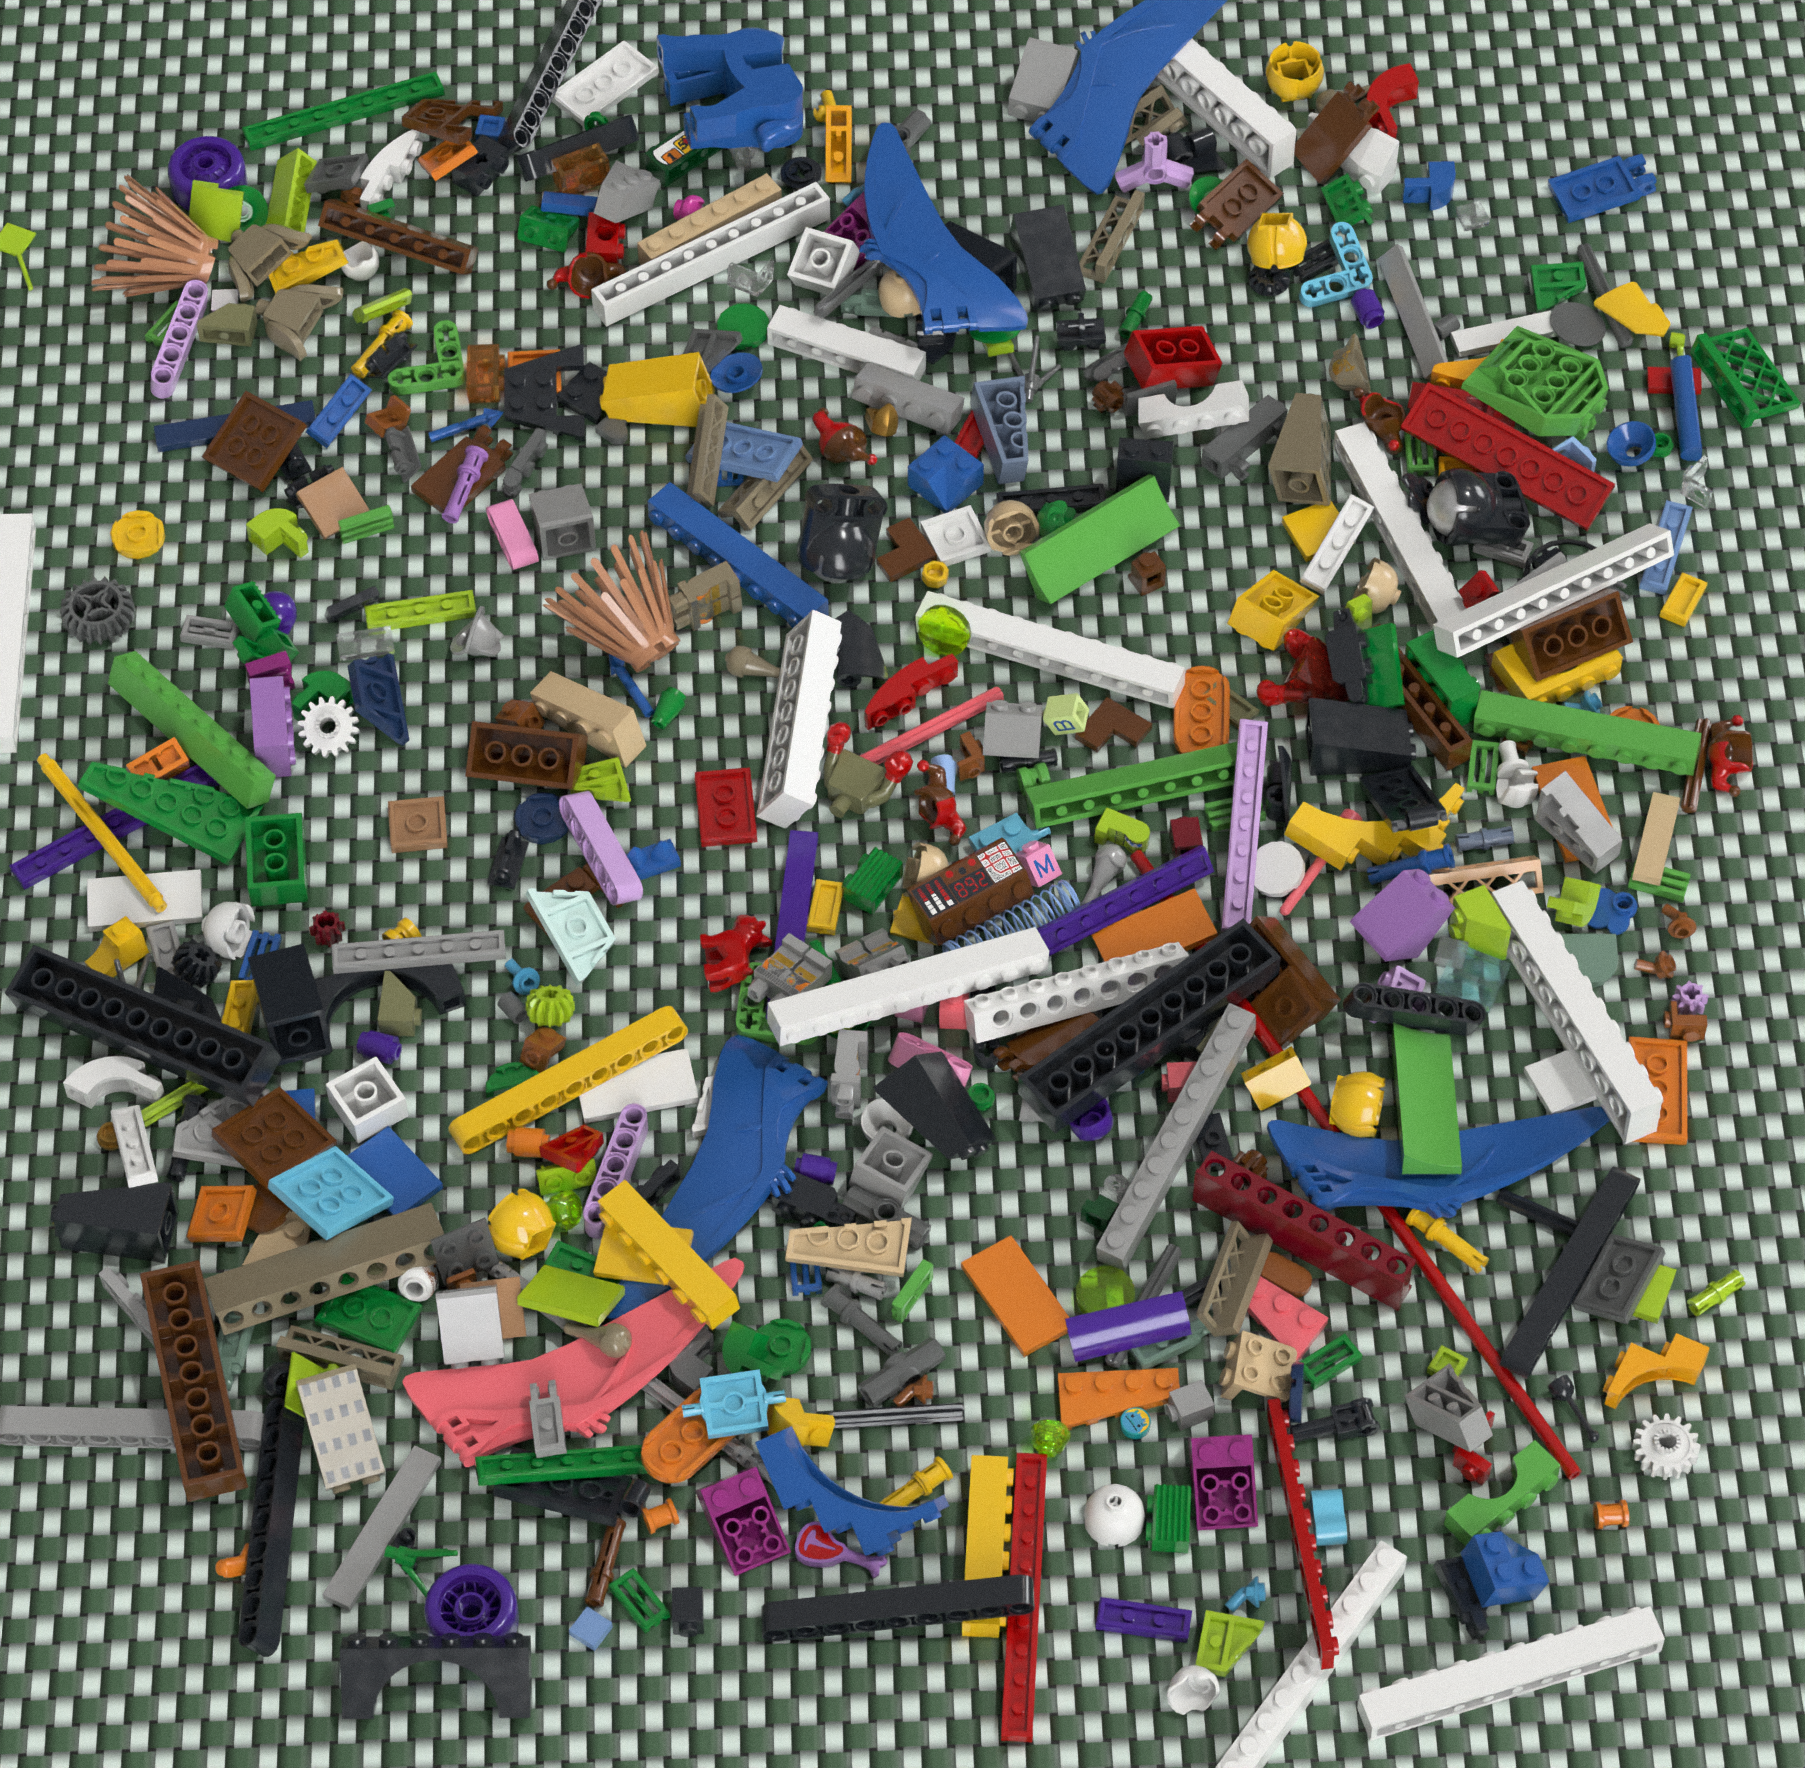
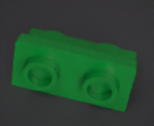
[1321,173,1374,226]
[518,205,580,253]

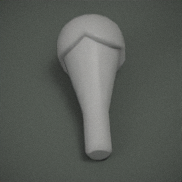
[1081,844,1127,905]

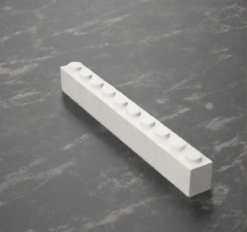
[591,182,830,327]
[1333,422,1467,630]
[0,513,36,753]
[1433,523,1674,658]
[915,591,1185,709]
[767,927,1049,1046]
[1215,1540,1407,1768]
[1357,1606,1665,1741]

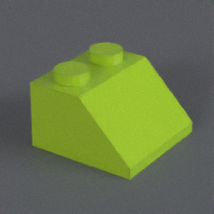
[1448,885,1511,961]

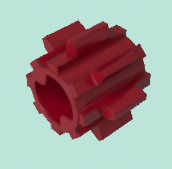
[309,910,346,947]

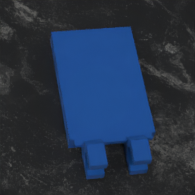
[1548,154,1657,224]

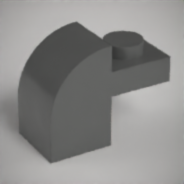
[669,1327,714,1398]

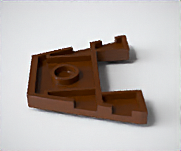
[402,99,503,145]

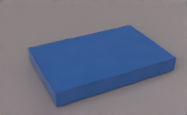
[347,1126,443,1216]

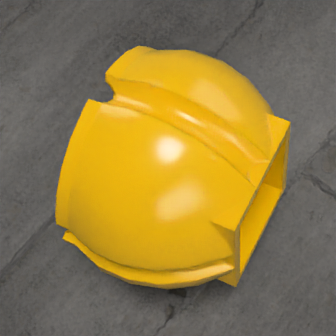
[1265,41,1324,102]
[1247,213,1307,269]
[1329,1071,1385,1138]
[488,1189,556,1260]

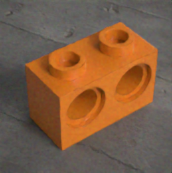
[126,737,190,780]

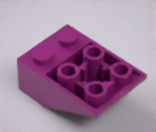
[824,192,871,271]
[1188,1434,1258,1530]
[695,1467,791,1576]

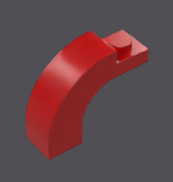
[1367,63,1419,139]

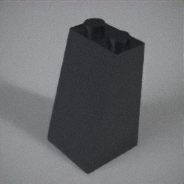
[1009,204,1086,310]
[944,221,1017,292]
[1305,698,1416,776]
[248,943,333,1066]
[873,1051,996,1160]
[50,1182,179,1263]

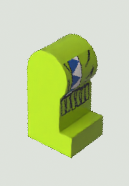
[1094,808,1150,853]

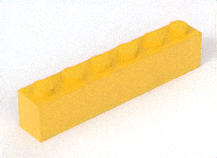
[597,1180,740,1330]
[962,1455,1014,1638]

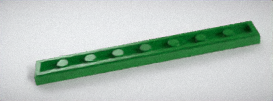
[242,71,445,151]

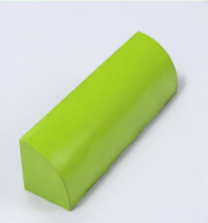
[266,148,317,233]

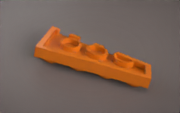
[1058,1368,1180,1433]

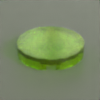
[918,605,972,656]
[1076,1266,1135,1314]

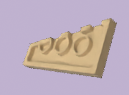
[242,1210,313,1266]
[785,1217,912,1277]

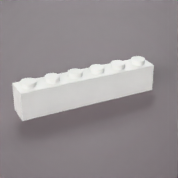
[767,305,926,381]

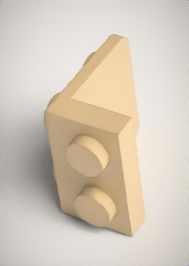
[1219,1331,1297,1402]

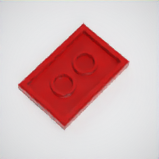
[694,767,758,847]

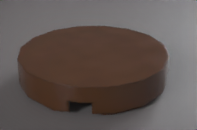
[246,1183,293,1233]

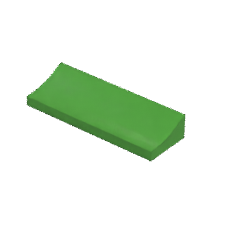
[1019,474,1180,604]
[1391,1023,1462,1174]

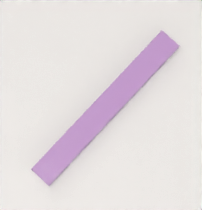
[1221,719,1268,932]

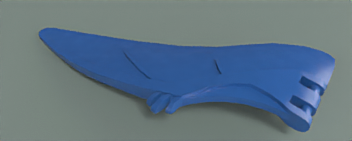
[1029,0,1228,195]
[859,122,1028,335]
[607,1035,828,1321]
[1267,1107,1610,1219]

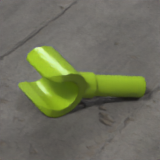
[1669,332,1685,357]

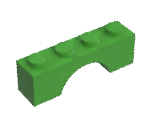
[1444,1440,1560,1546]

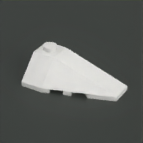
[1307,112,1399,194]

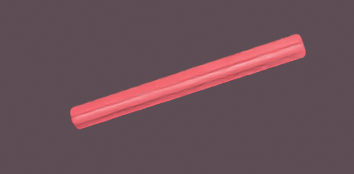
[859,687,1004,765]

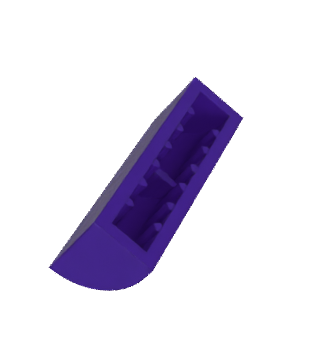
[1065,1291,1192,1362]

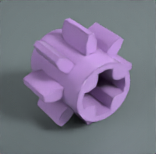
[1671,981,1709,1015]

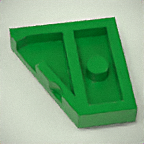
[1530,262,1586,313]

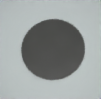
[1550,302,1606,346]

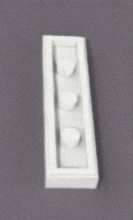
[1450,310,1559,358]
[1300,494,1374,595]
[110,1105,158,1188]

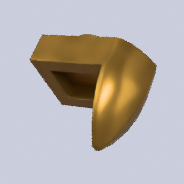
[865,403,898,437]

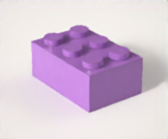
[249,676,296,777]

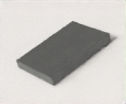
[1572,1233,1666,1324]

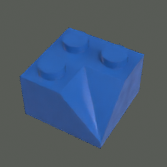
[908,435,984,513]
[1461,1531,1550,1607]

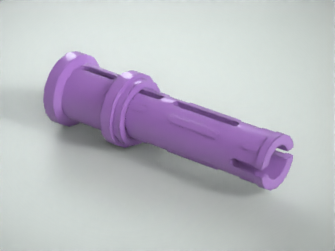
[442,446,489,523]

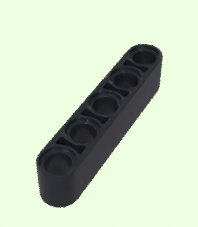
[516,115,640,182]
[1343,982,1486,1036]

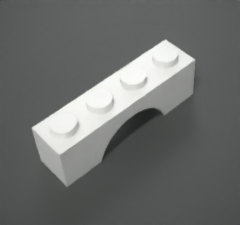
[1138,380,1249,439]

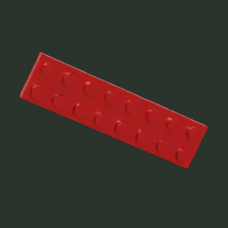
[1401,382,1615,532]

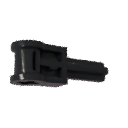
[1290,1397,1381,1443]

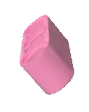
[486,499,539,570]
[888,1032,973,1087]

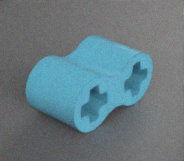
[1310,1489,1347,1546]

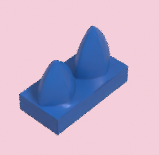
[626,839,681,880]

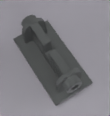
[384,426,422,483]

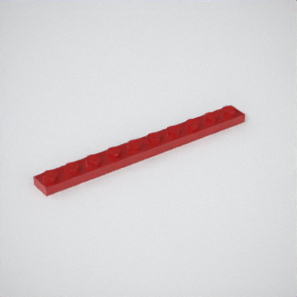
[1267,1398,1339,1670]
[1001,1453,1047,1742]

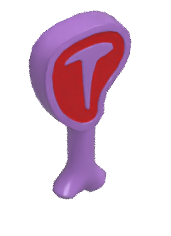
[795,1522,887,1578]

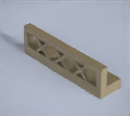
[1125,84,1175,145]
[1079,190,1145,284]
[687,394,729,507]
[717,445,813,531]
[1196,1221,1273,1337]
[276,1325,404,1390]

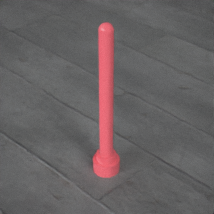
[1280,809,1363,916]

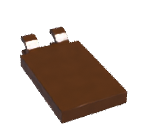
[1294,81,1380,185]
[1189,158,1284,250]
[411,425,513,514]
[993,1012,1100,1083]

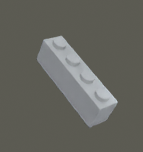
[852,362,965,434]

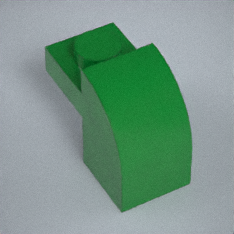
[232,627,299,664]
[291,671,354,721]
[722,1321,784,1382]

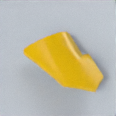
[1594,282,1671,337]

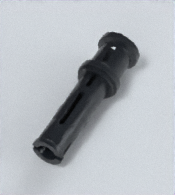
[166,1095,208,1182]

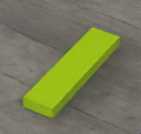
[364,590,476,633]

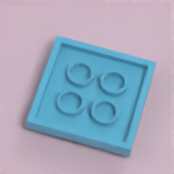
[268,1146,394,1240]

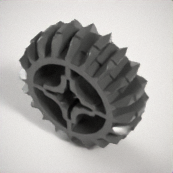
[60,576,135,645]

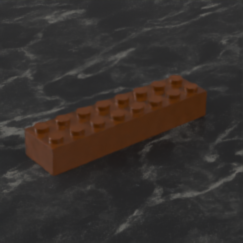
[140,1260,248,1502]

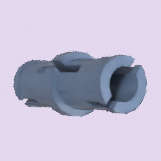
[1455,826,1514,852]

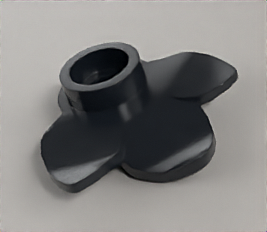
[1401,473,1434,524]

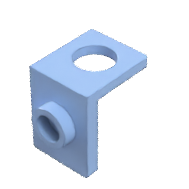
[1553,436,1597,472]

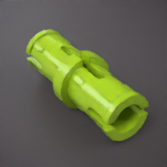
[1687,1269,1746,1316]

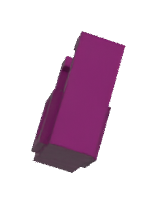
[245,651,296,690]

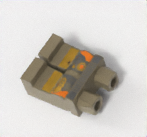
[669,561,743,631]

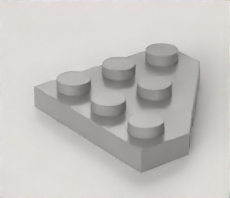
[172,1089,270,1169]

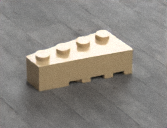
[530,671,647,768]

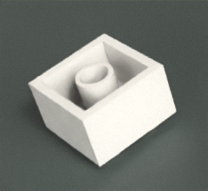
[787,227,860,295]
[326,1057,409,1144]

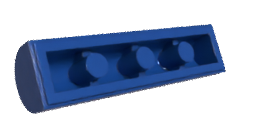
[1670,355,1702,461]

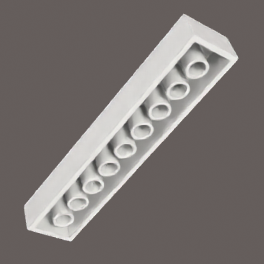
[1491,880,1663,1144]

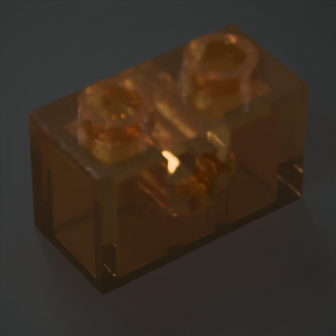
[551,143,610,194]
[466,344,506,403]

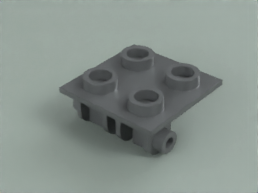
[430,1217,499,1286]

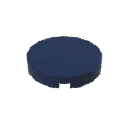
[514,792,569,845]
[1289,1362,1304,1423]

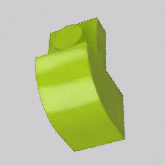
[246,508,309,558]
[1547,877,1601,927]

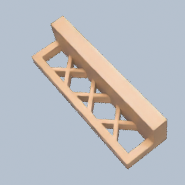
[1428,855,1544,905]

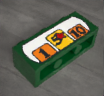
[645,127,723,187]

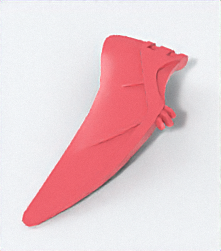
[402,1258,744,1467]

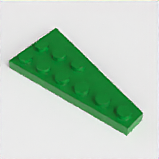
[78,762,266,866]

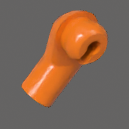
[215,1543,249,1578]

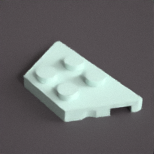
[525,888,616,986]

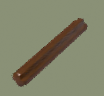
[1681,718,1711,813]

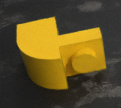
[767,1398,836,1447]

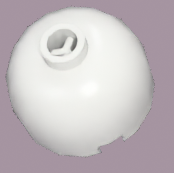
[201,902,255,960]
[1084,1484,1145,1547]

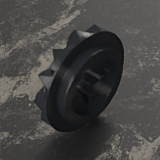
[780,157,822,191]
[1248,264,1290,296]

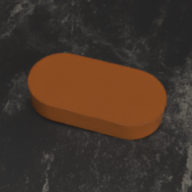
[1260,1252,1312,1297]

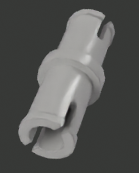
[826,1267,888,1300]

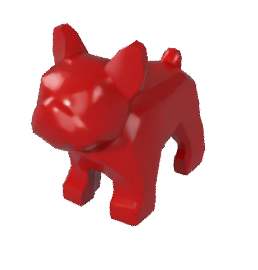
[700,915,772,993]

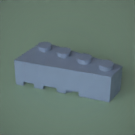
[970,376,1029,484]

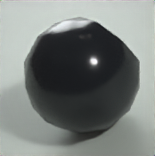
[263,1362,290,1399]

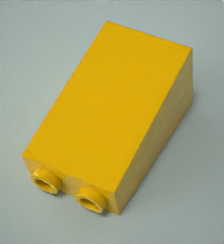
[600,352,715,427]

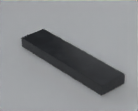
[996,483,1106,517]

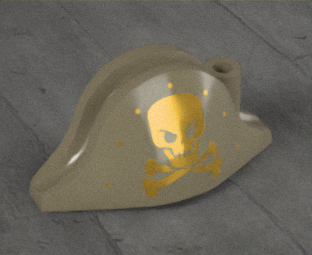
[1329,333,1371,396]

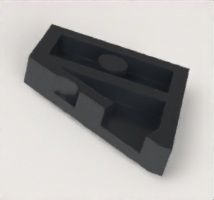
[557,361,607,425]

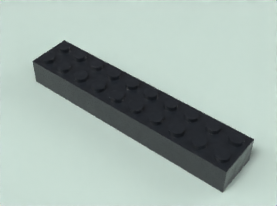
[1018,918,1281,1134]
[5,945,282,1107]

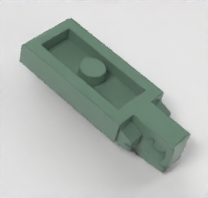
[841,289,913,317]
[217,1311,254,1391]
[1129,1318,1211,1370]

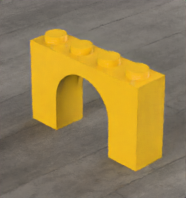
[1491,644,1623,704]

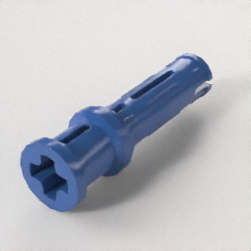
[1367,843,1455,885]

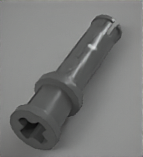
[821,1284,903,1357]

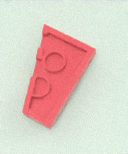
[1247,1276,1328,1362]

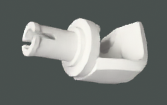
[1496,740,1539,808]

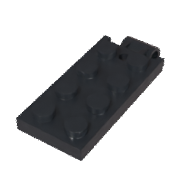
[1359,765,1447,833]
[493,1447,651,1527]

